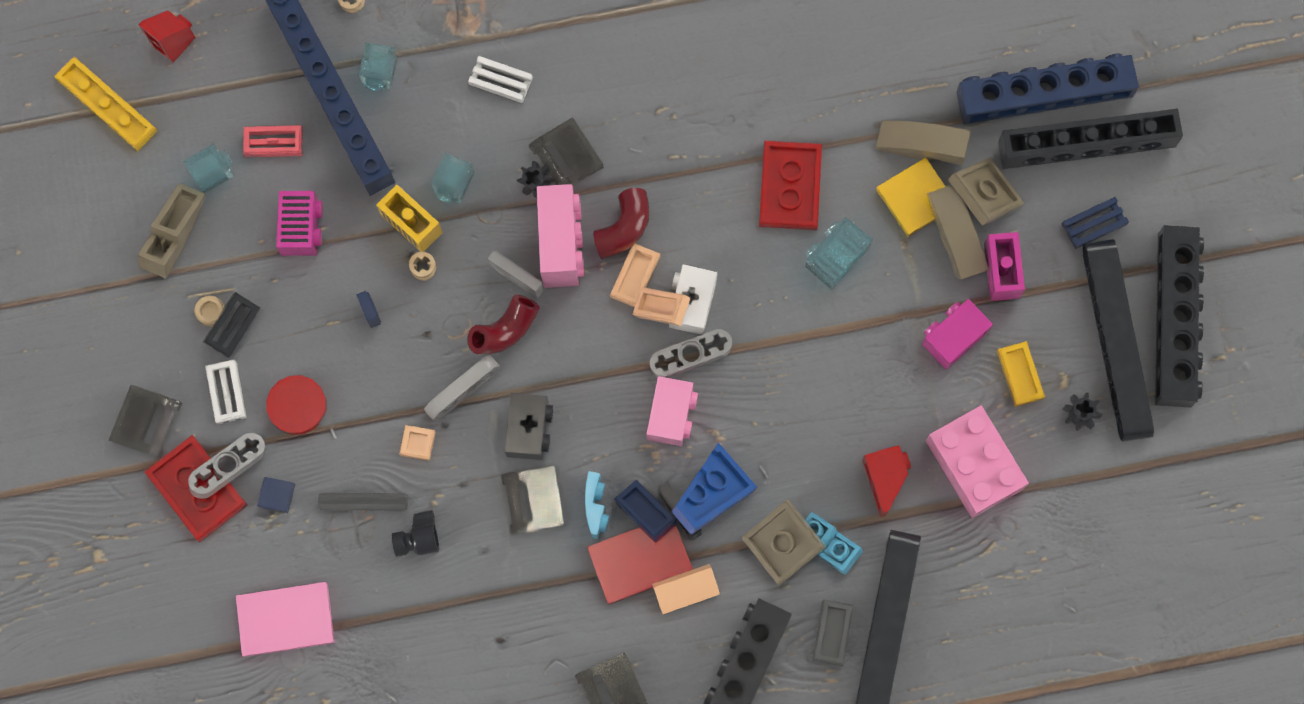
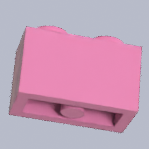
[647,376,698,446]

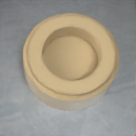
[194,296,225,327]

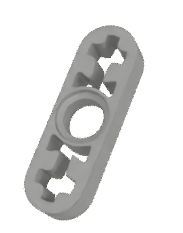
[650,329,732,378]
[424,355,500,422]
[188,433,265,499]

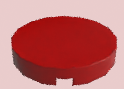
[266,375,327,435]

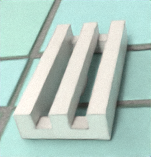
[468,56,533,103]
[205,360,247,425]

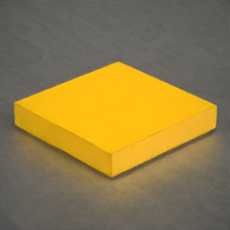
[876,157,946,237]

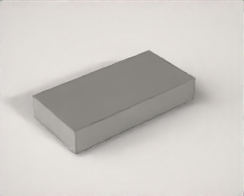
[488,250,543,299]

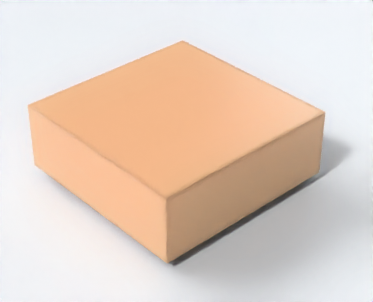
[399,425,436,461]

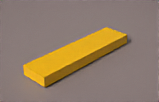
[54,57,158,152]

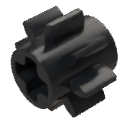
[517,161,556,198]
[1063,392,1102,431]

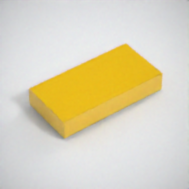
[997,341,1045,407]

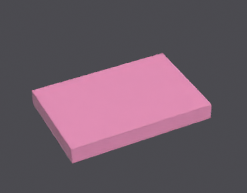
[236,582,335,657]

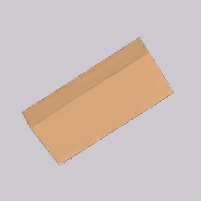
[610,243,661,308]
[632,287,690,326]
[652,564,720,614]

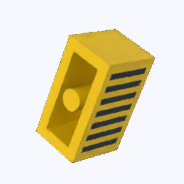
[376,184,443,252]

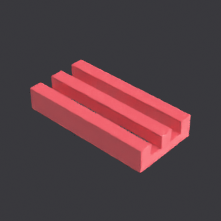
[243,125,303,158]

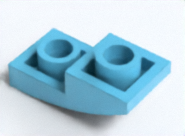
[585,471,609,540]
[805,512,863,575]

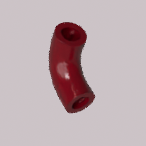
[593,188,649,259]
[467,294,540,354]

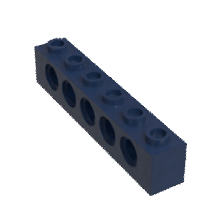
[956,53,1139,124]

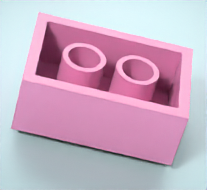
[537,184,584,288]
[926,405,1029,519]

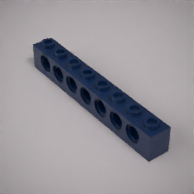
[265,0,395,196]

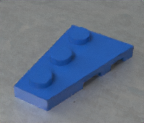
[672,442,757,535]

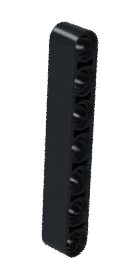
[1082,239,1154,442]
[856,530,921,704]

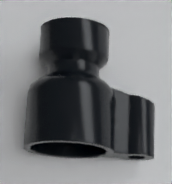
[392,510,439,557]

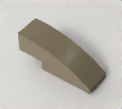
[875,120,971,166]
[138,183,206,278]
[927,185,989,280]

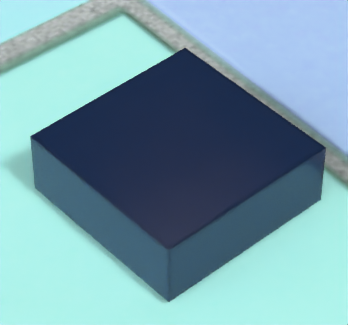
[356,291,381,328]
[257,477,295,513]

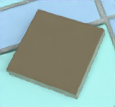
[948,157,1024,226]
[741,499,826,586]

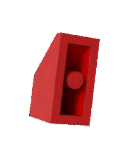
[138,10,196,63]
[862,445,911,517]

